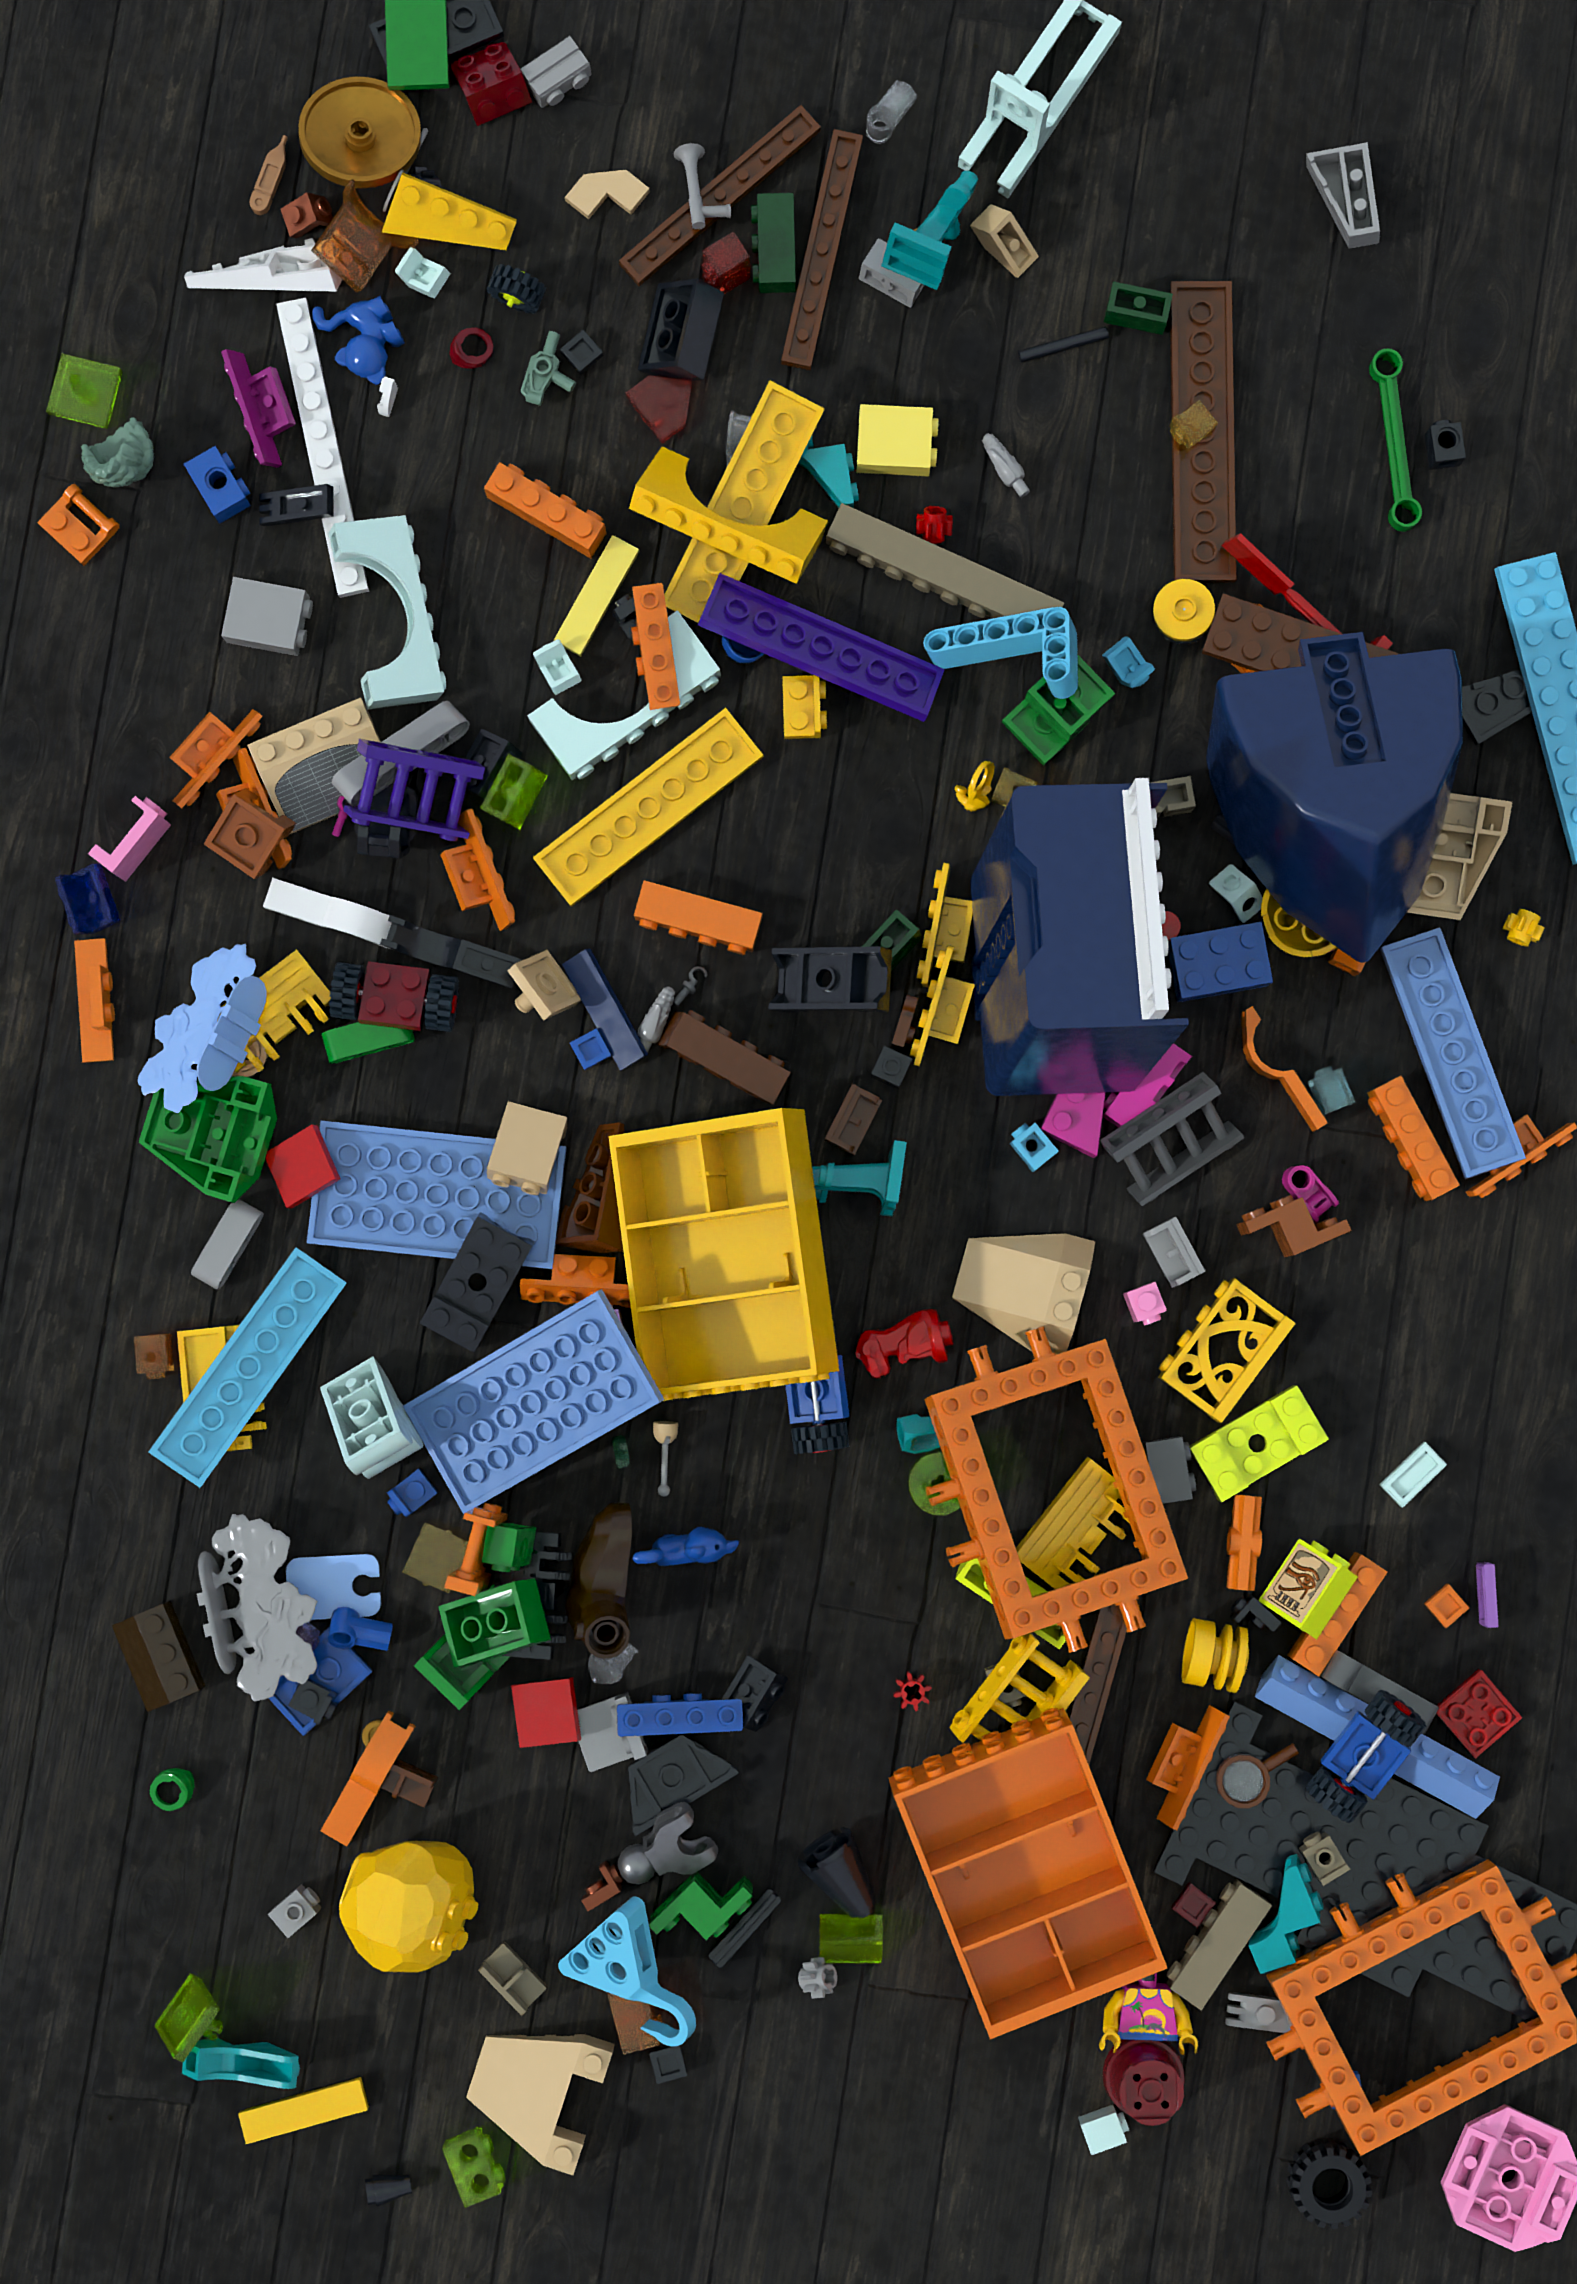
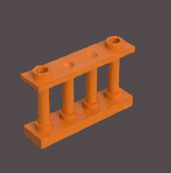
[444,1502,508,1596]

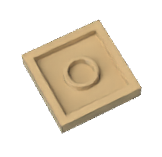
[507,950,581,1020]

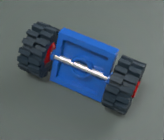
[786,1326,850,1454]
[1306,1690,1427,1823]

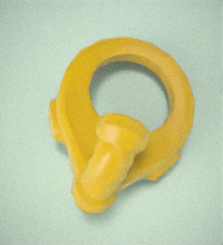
[955,761,995,812]

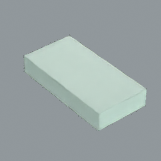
[1379,1442,1447,1508]

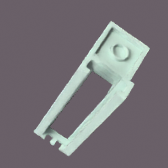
[958,0,1122,198]

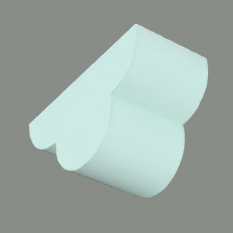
[320,1356,423,1479]

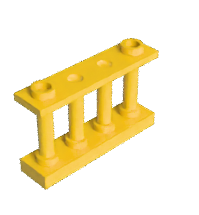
[949,1633,1090,1743]

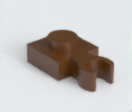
[891,995,919,1050]

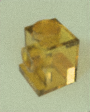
[991,767,1038,807]

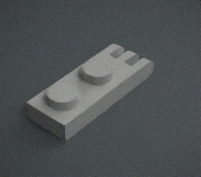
[1225,1992,1292,2033]

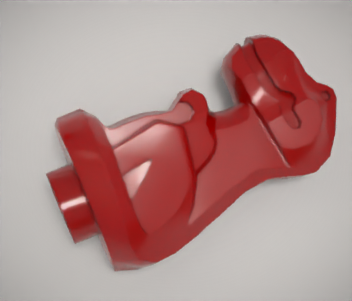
[855,1309,953,1379]

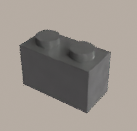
[1142,1436,1196,1504]

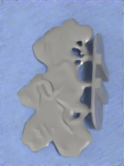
[197,1514,317,1702]

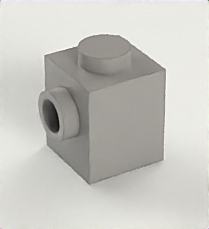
[268,1884,321,1938]

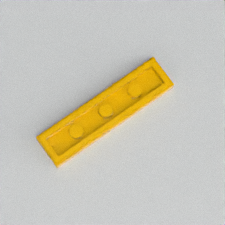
[238,2077,369,2144]

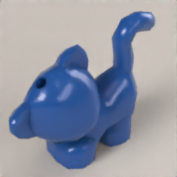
[312,296,405,385]
[633,1527,739,1566]

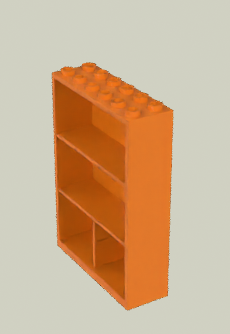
[888,1708,1167,2039]

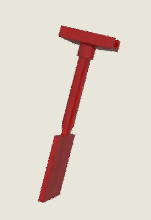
[1221,533,1393,650]

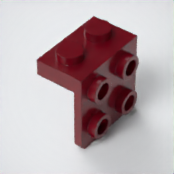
[451,42,532,126]

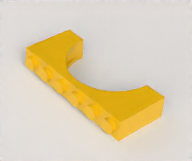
[629,447,828,584]

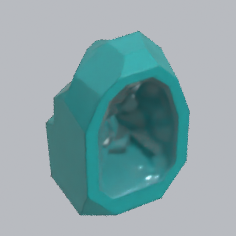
[896,1414,940,1454]

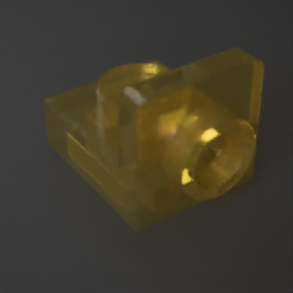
[1169,400,1218,449]

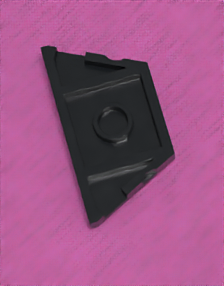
[628,1734,739,1836]

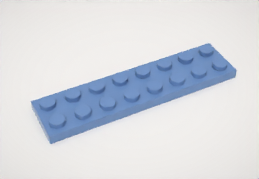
[1380,927,1526,1179]

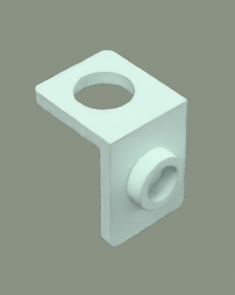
[1209,864,1263,923]

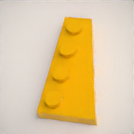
[382,172,517,250]

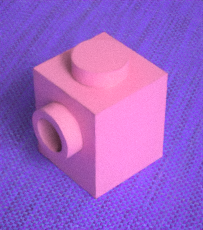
[1123,1282,1167,1326]

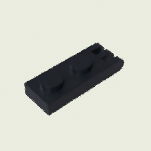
[259,484,334,526]

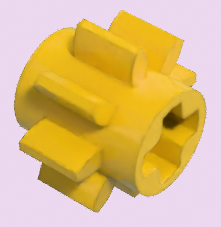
[1503,909,1545,947]

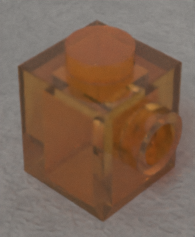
[134,1334,174,1379]

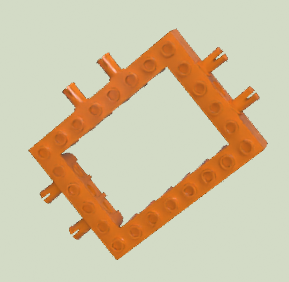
[924,1326,1188,1653]
[1266,1859,1577,2156]

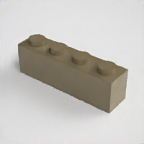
[1166,1878,1272,2011]

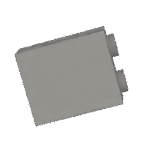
[221,577,313,656]

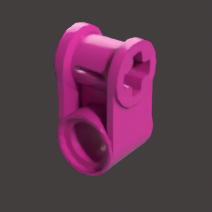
[1282,1165,1339,1224]

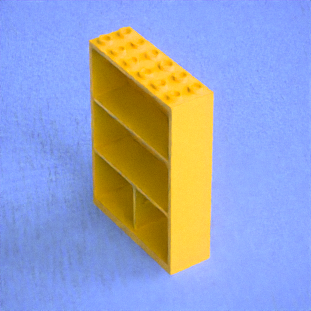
[609,1108,839,1401]

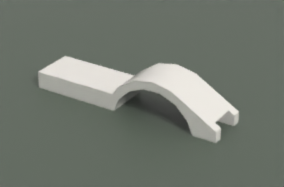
[263,878,395,951]

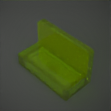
[819,1914,883,1963]

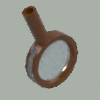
[1216,1743,1299,1808]

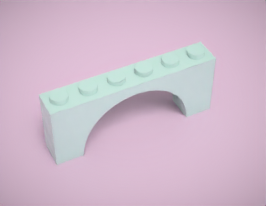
[328,515,446,710]
[527,610,721,780]

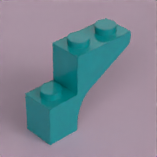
[798,436,859,508]
[1249,1854,1324,1974]
[182,2038,300,2089]

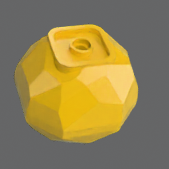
[339,1841,478,1972]

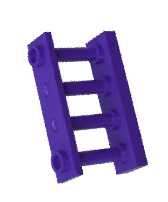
[343,738,485,841]

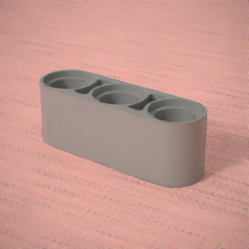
[191,1199,264,1290]

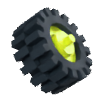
[486,264,546,314]

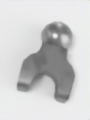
[618,1802,718,1884]

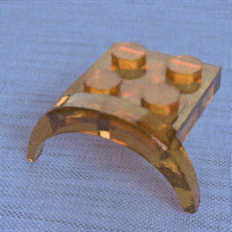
[311,179,419,292]

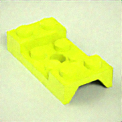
[1189,1385,1329,1502]

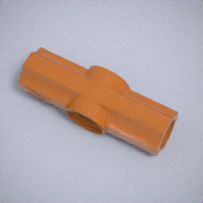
[1227,1494,1262,1591]

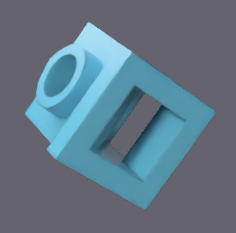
[1010,1123,1059,1172]

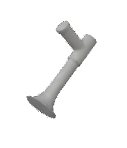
[674,143,731,229]

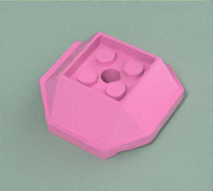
[1441,2104,1577,2252]

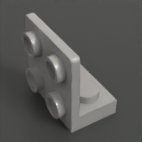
[577,1692,648,1772]

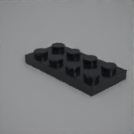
[369,0,504,67]

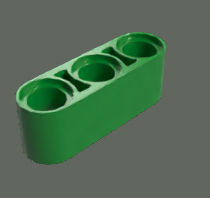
[322,1022,415,1064]

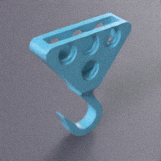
[558,1896,696,2046]

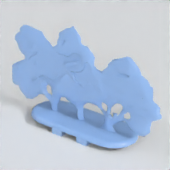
[138,944,267,1113]

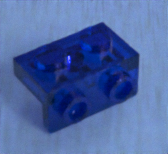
[55,863,120,935]

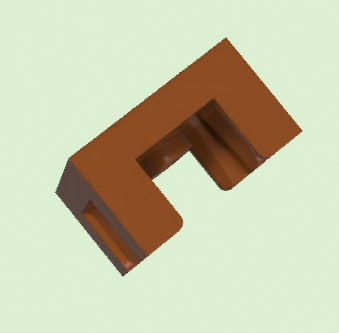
[204,789,297,879]

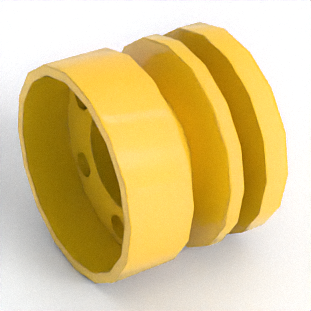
[1181,1618,1249,1693]

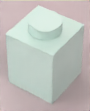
[1078,2104,1129,2155]

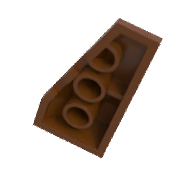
[556,1122,625,1253]

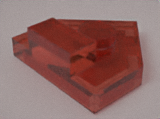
[625,375,692,444]

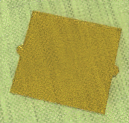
[402,1522,468,1593]

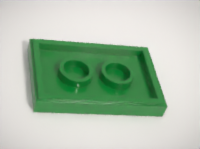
[385,0,449,91]

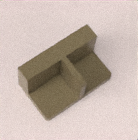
[478,1941,548,2016]

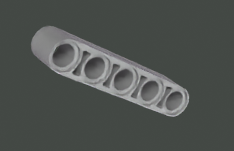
[332,701,470,807]

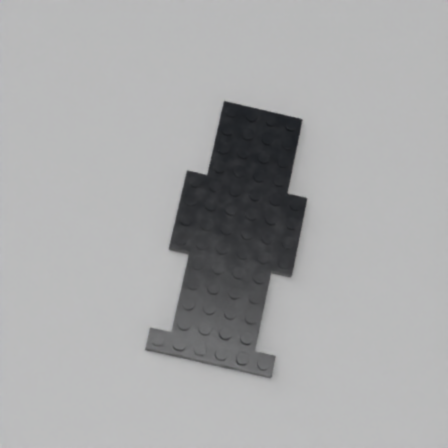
[1153,1701,1577,2021]

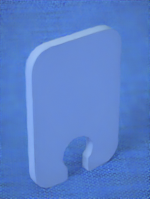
[286,1554,381,1620]

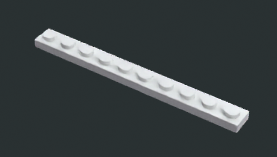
[276,297,369,598]

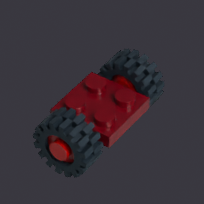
[329,961,459,1032]

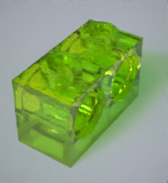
[442,2126,505,2208]

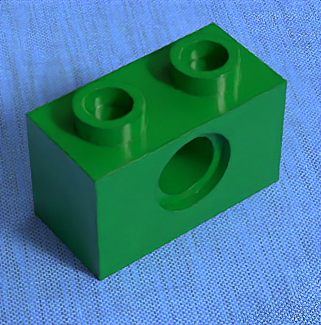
[482,1523,536,1572]

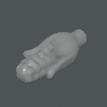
[982,433,1030,498]
[637,986,675,1053]

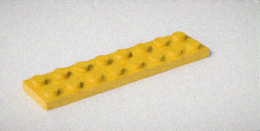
[664,380,824,623]
[533,708,764,907]

